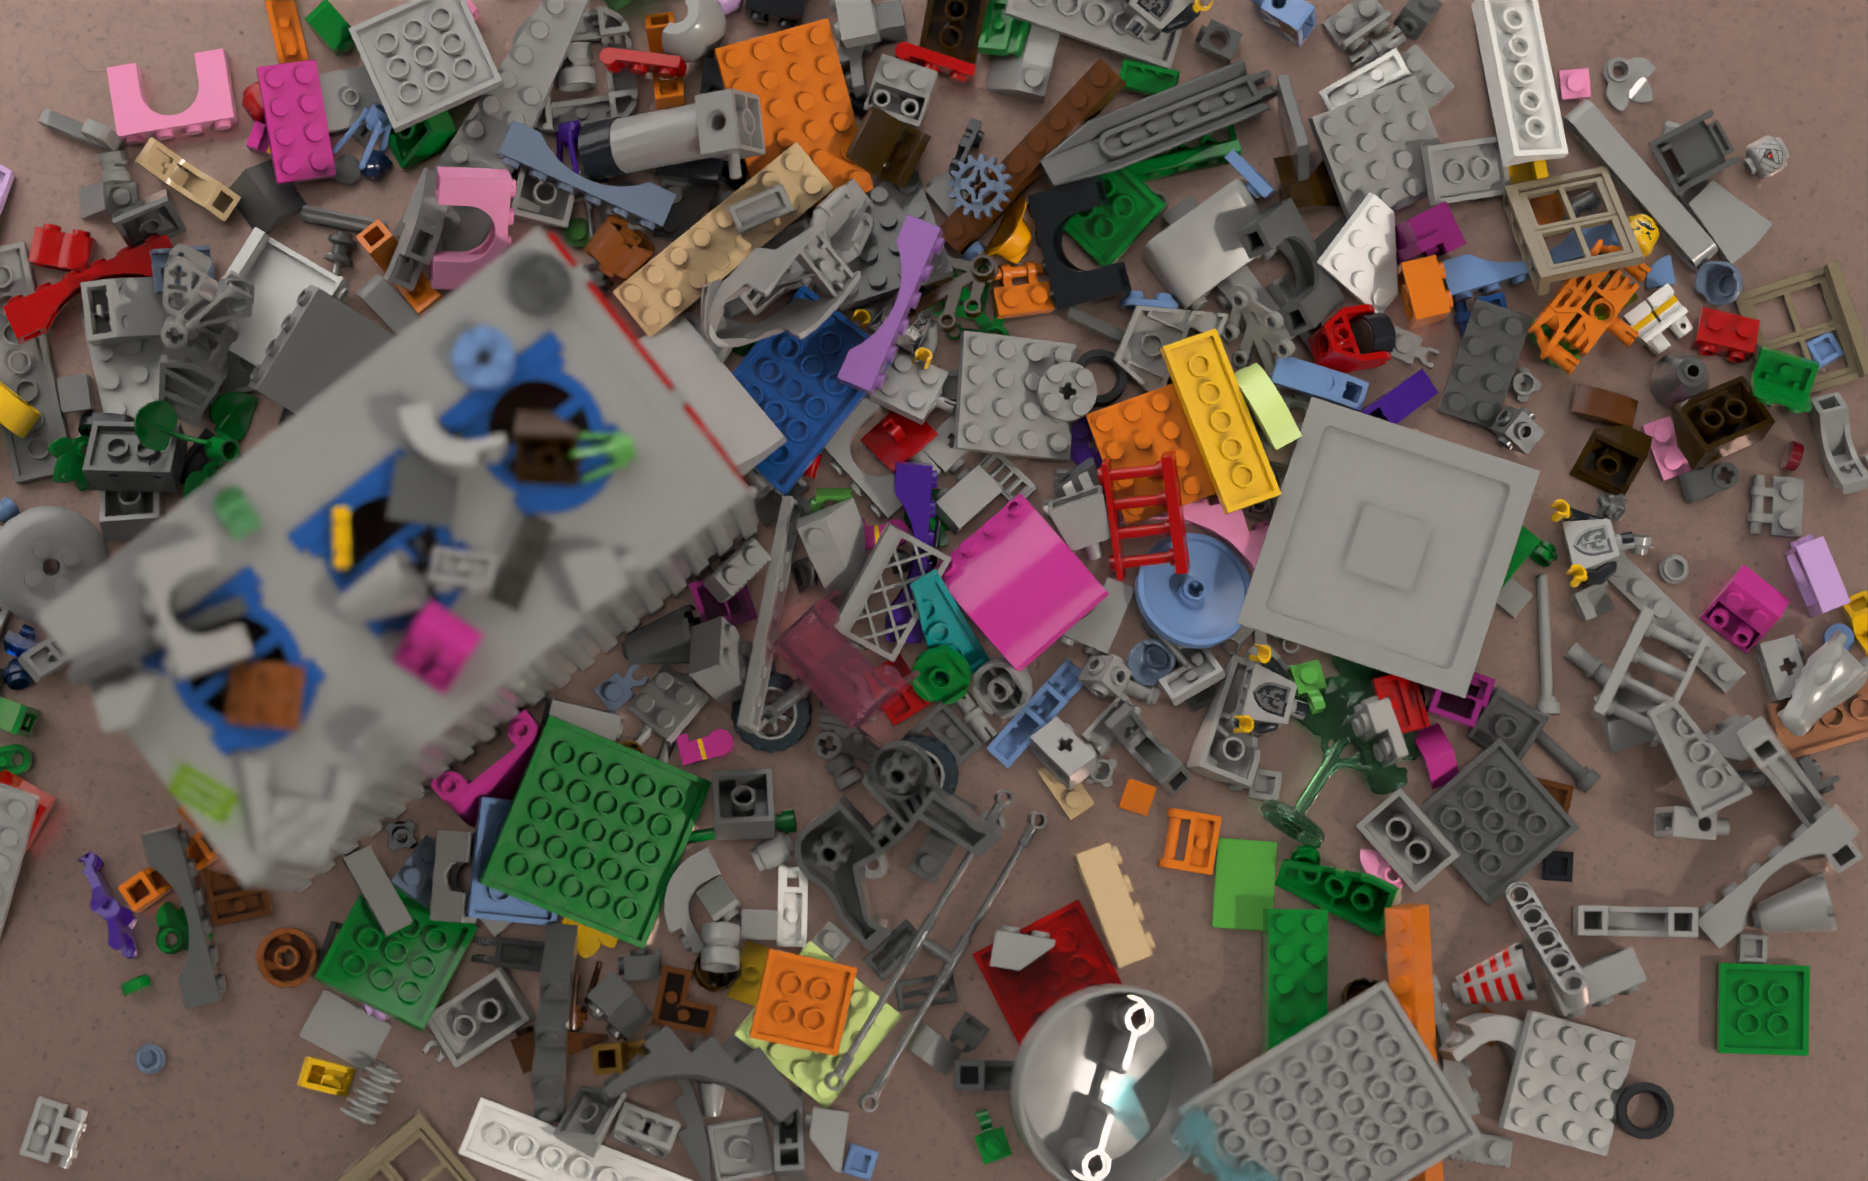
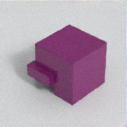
[1395,201,1467,264]
[689,570,758,627]
[1426,672,1496,730]

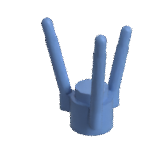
[332,103,392,170]

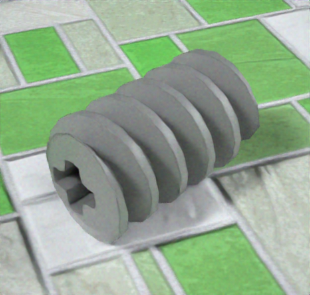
[340,1057,402,1124]

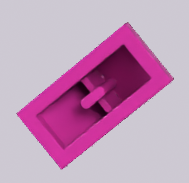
[1411,723,1459,789]

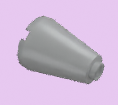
[336,549,429,625]
[1752,872,1838,932]

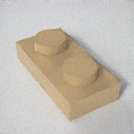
[1037,766,1095,821]

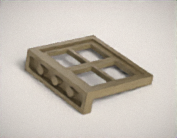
[1502,166,1643,296]
[1734,261,1868,408]
[332,1108,478,1181]

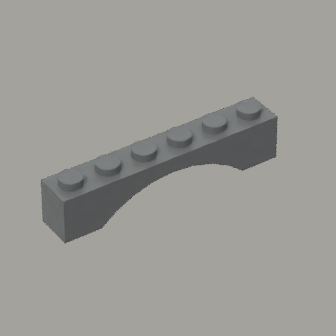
[141,823,227,1009]

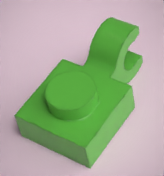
[1289,659,1327,715]

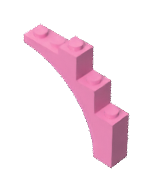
[1118,498,1269,573]

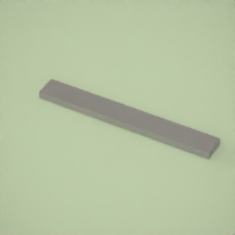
[737,496,803,734]

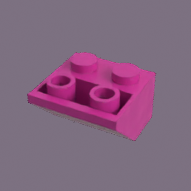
[1700,564,1790,654]
[392,600,485,695]

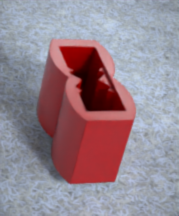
[28,223,97,273]

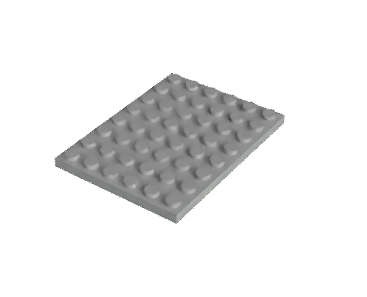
[1178,980,1482,1181]

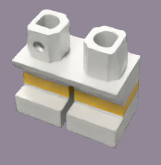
[1621,283,1693,356]

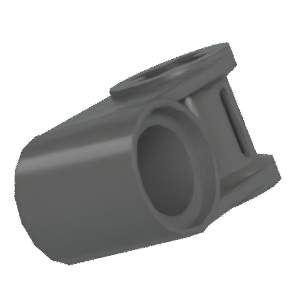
[1678,462,1739,504]

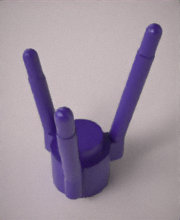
[555,120,608,182]

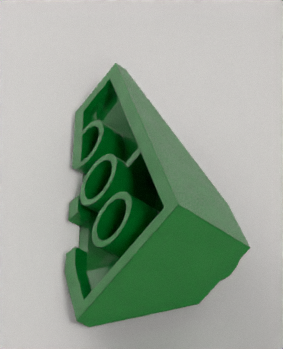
[388,110,458,169]

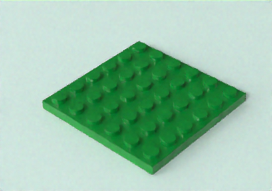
[478,714,712,949]

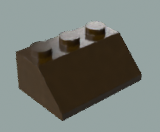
[1671,375,1775,470]

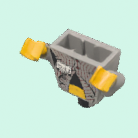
[850,287,938,369]

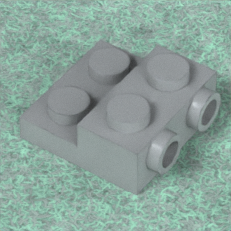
[1352,696,1409,768]

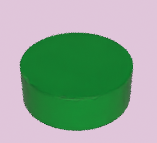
[120,974,152,996]

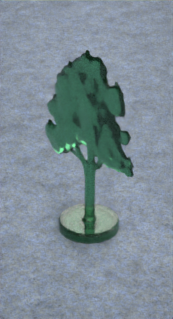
[1260,656,1426,849]

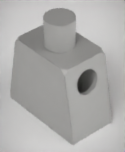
[1048,485,1111,560]
[561,546,642,616]
[1654,806,1730,841]

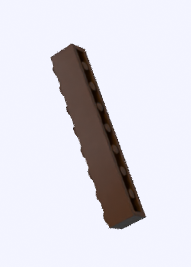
[940,58,1127,255]

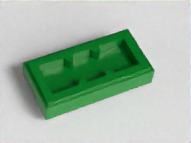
[1119,58,1180,96]

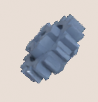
[947,153,1013,219]

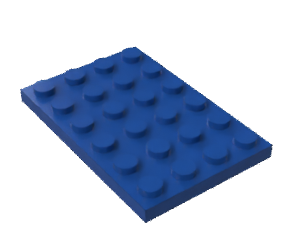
[732,284,896,496]

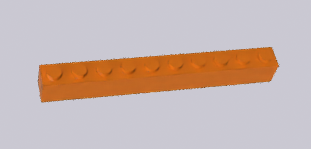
[1385,903,1444,1181]

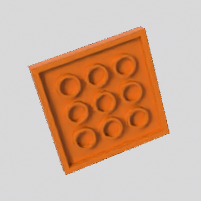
[1085,383,1216,527]

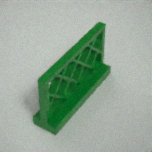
[1128,124,1242,182]

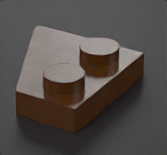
[202,870,274,927]

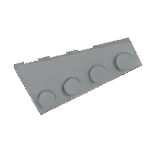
[1646,698,1754,819]

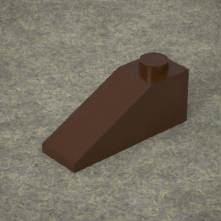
[510,1025,610,1074]

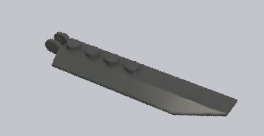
[1040,59,1277,186]

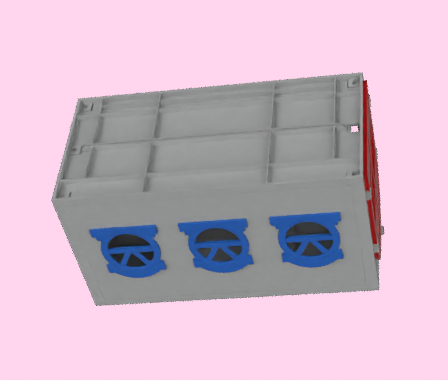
[35,226,761,894]

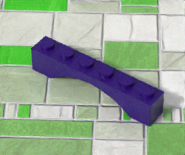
[884,461,938,644]

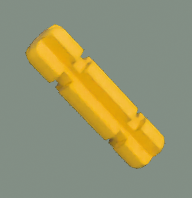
[332,507,351,570]

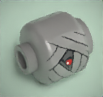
[1743,135,1790,179]

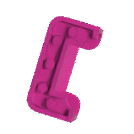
[430,709,542,828]

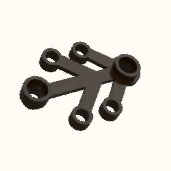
[907,254,998,333]

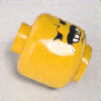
[1619,214,1660,258]

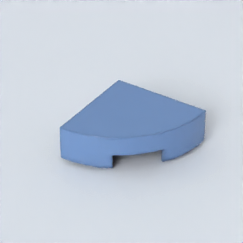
[1645,255,1676,290]

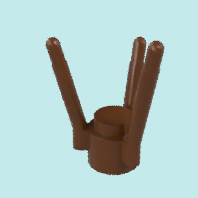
[569,961,602,1030]

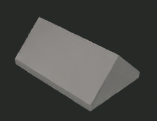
[1356,787,1460,893]

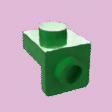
[213,486,263,541]

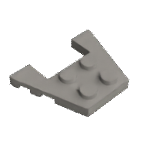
[1113,305,1229,392]
[241,756,368,864]

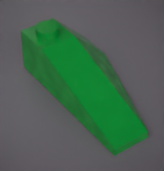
[1275,859,1402,937]

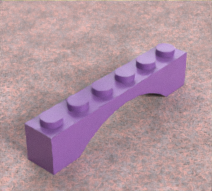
[837,215,945,396]

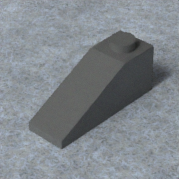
[909,794,978,885]
[773,1089,807,1181]

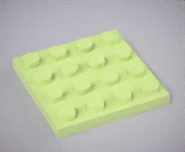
[734,940,902,1109]

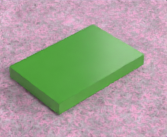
[1212,838,1277,931]

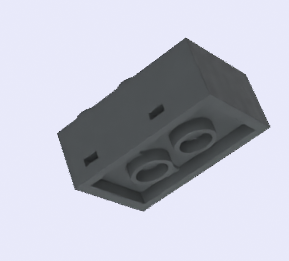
[82,421,188,492]

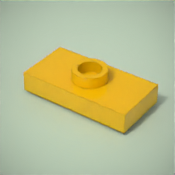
[727,940,769,1006]

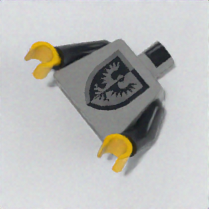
[1123,0,1214,39]
[1550,499,1635,588]
[1233,643,1308,738]

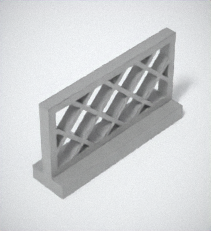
[830,522,952,662]

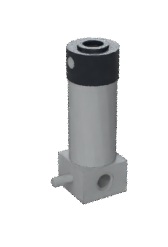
[578,88,766,181]

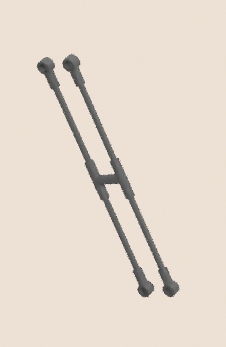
[824,789,1047,1112]

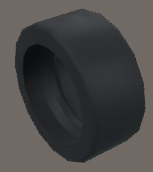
[1075,349,1127,407]
[1616,1082,1674,1139]

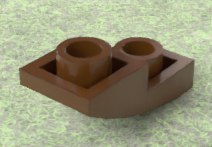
[1571,384,1638,428]

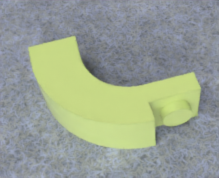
[1234,362,1302,450]

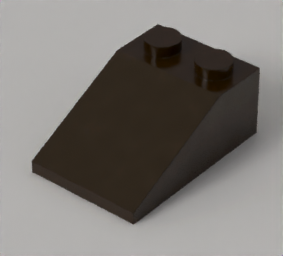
[919,0,990,65]

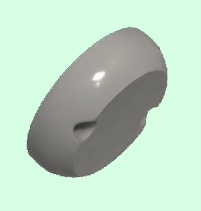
[1010,984,1214,1181]

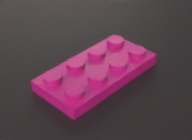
[256,59,336,185]

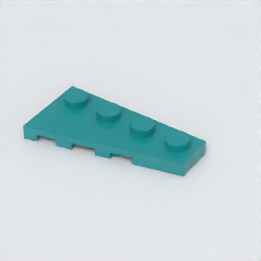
[910,569,990,680]

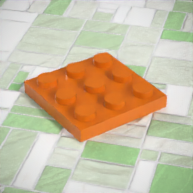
[749,948,858,1056]

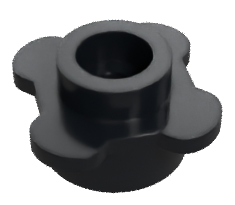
[386,820,417,851]

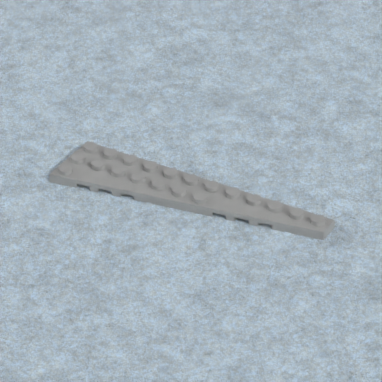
[392,0,590,252]

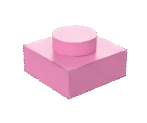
[1558,68,1591,102]

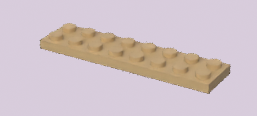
[612,142,834,337]

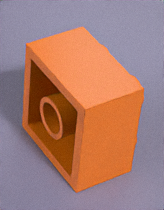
[1397,255,1453,329]

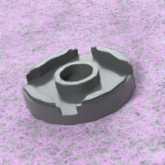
[509,253,573,317]

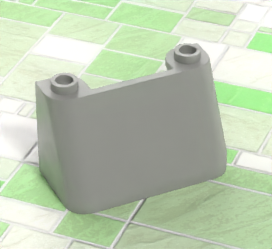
[1143,178,1279,311]

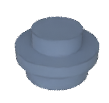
[135,1044,166,1074]

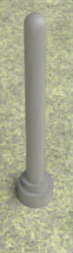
[1536,573,1561,716]

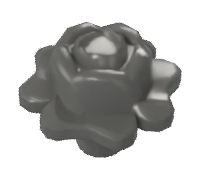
[1596,493,1628,522]

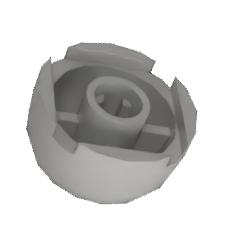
[972,657,1033,719]

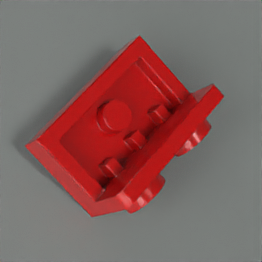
[1691,307,1761,363]

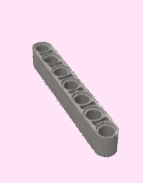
[1563,99,1719,270]

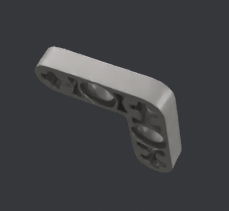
[38,108,122,152]

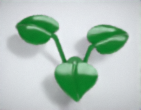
[134,392,259,500]

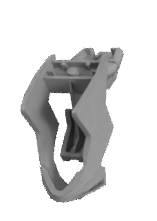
[701,178,874,348]

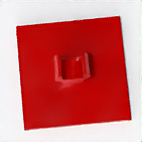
[860,411,938,473]

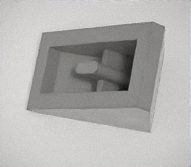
[897,1016,963,1075]

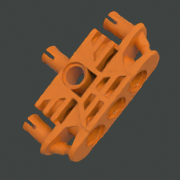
[1528,239,1652,375]

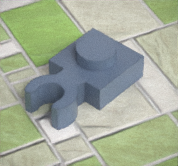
[594,664,649,712]

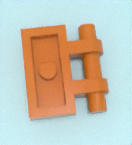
[988,261,1055,319]

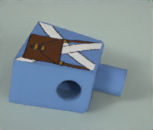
[1250,0,1317,47]

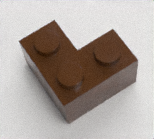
[651,965,718,1036]

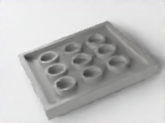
[348,0,504,133]
[1308,75,1441,221]
[954,331,1076,462]
[1498,1010,1636,1156]

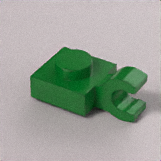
[974,1109,1012,1165]

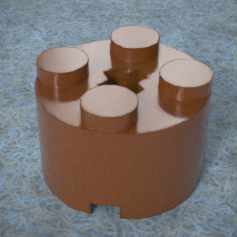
[584,215,655,281]
[256,927,321,988]

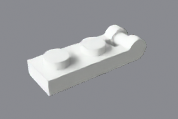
[777,863,809,947]

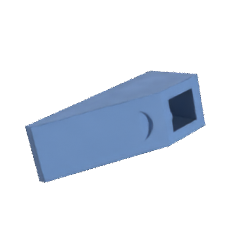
[1271,356,1369,411]

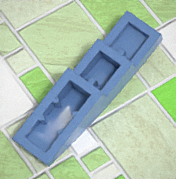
[986,658,1083,768]

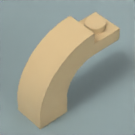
[135,137,241,222]

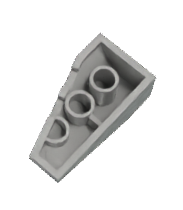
[987,24,1060,104]
[797,497,869,621]
[1186,655,1260,788]

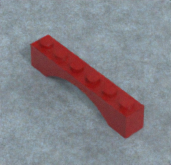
[2,234,173,345]

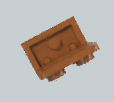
[226,661,306,731]

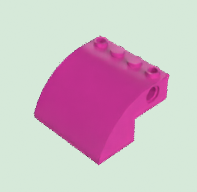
[932,493,1109,671]

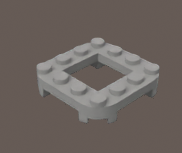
[513,6,639,134]

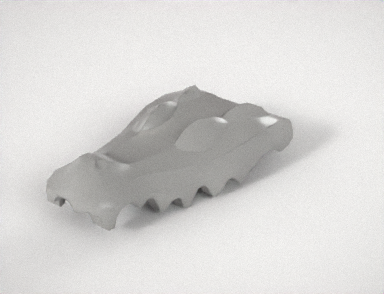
[1778,630,1868,736]

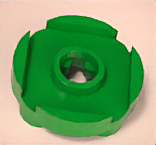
[911,645,972,704]

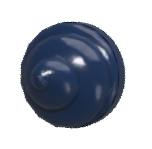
[361,150,393,179]
[3,658,32,690]

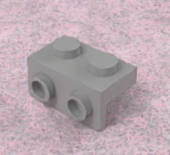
[426,546,499,598]

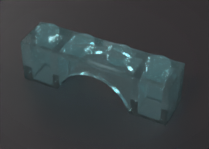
[1170,1104,1279,1181]

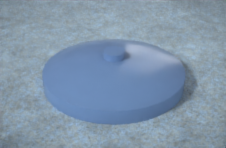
[1135,533,1251,649]

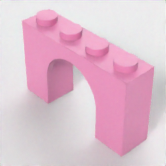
[107,48,239,145]
[428,166,516,290]

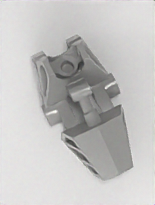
[159,244,255,426]

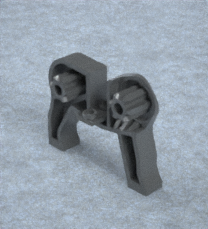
[795,740,1005,952]

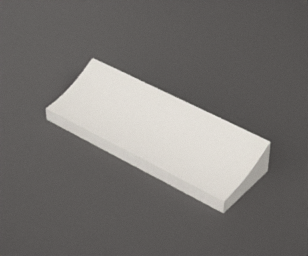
[1471,0,1569,167]

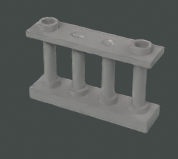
[1590,606,1711,748]

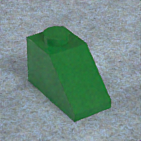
[304,0,355,56]
[0,697,40,738]

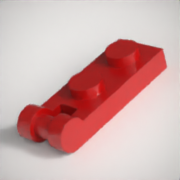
[895,42,977,84]
[599,47,687,79]

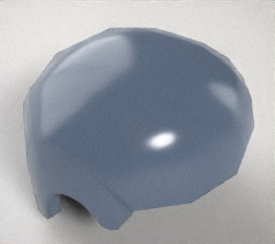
[1695,261,1743,306]
[1127,638,1176,686]

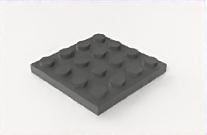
[807,171,954,312]
[1419,737,1580,906]

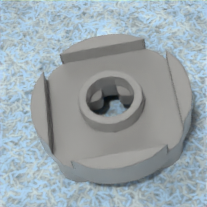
[1037,362,1097,422]

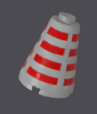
[1452,941,1539,1005]

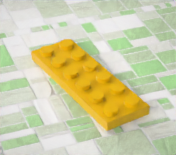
[1160,328,1281,515]

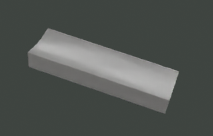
[638,313,787,477]

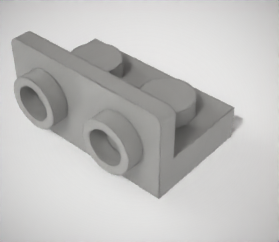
[1322,0,1392,53]

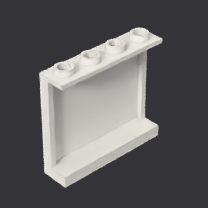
[195,227,350,366]

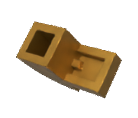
[591,1040,646,1076]

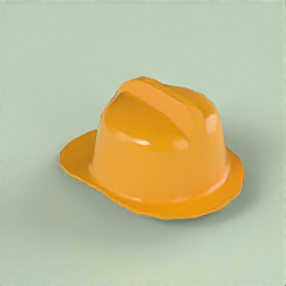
[985,196,1032,264]

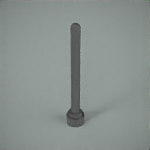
[1490,686,1601,793]

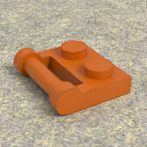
[1159,808,1222,875]

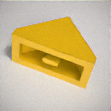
[297,1055,356,1098]

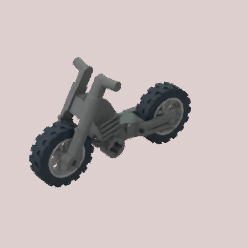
[731,640,959,796]

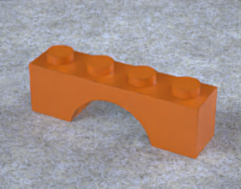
[117,830,221,913]

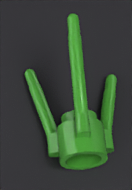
[570,432,636,483]

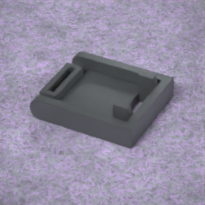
[1648,109,1740,195]

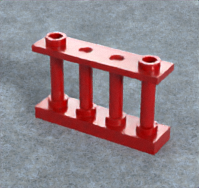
[1097,451,1191,581]

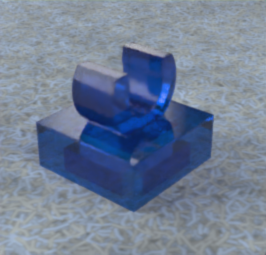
[3,624,36,658]

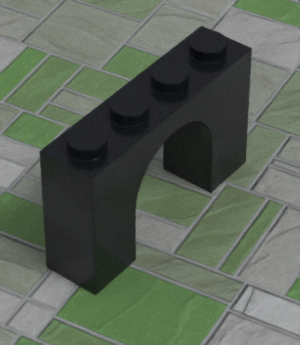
[1027,176,1132,310]

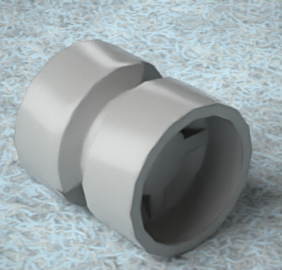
[557,42,597,92]
[700,922,740,973]

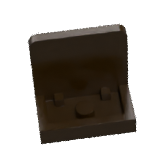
[846,106,931,189]

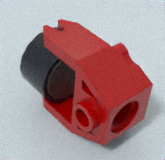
[1307,304,1396,373]

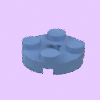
[451,325,516,390]

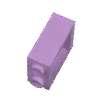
[1784,534,1851,618]

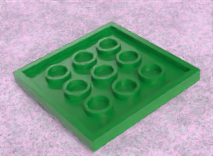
[314,886,478,1032]

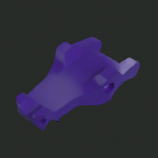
[78,851,138,959]

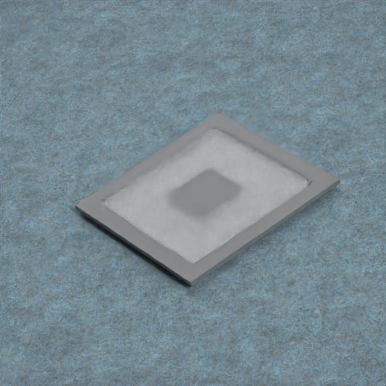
[1237,397,1540,698]

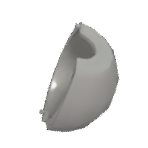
[662,0,727,62]

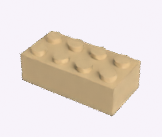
[1073,842,1155,968]

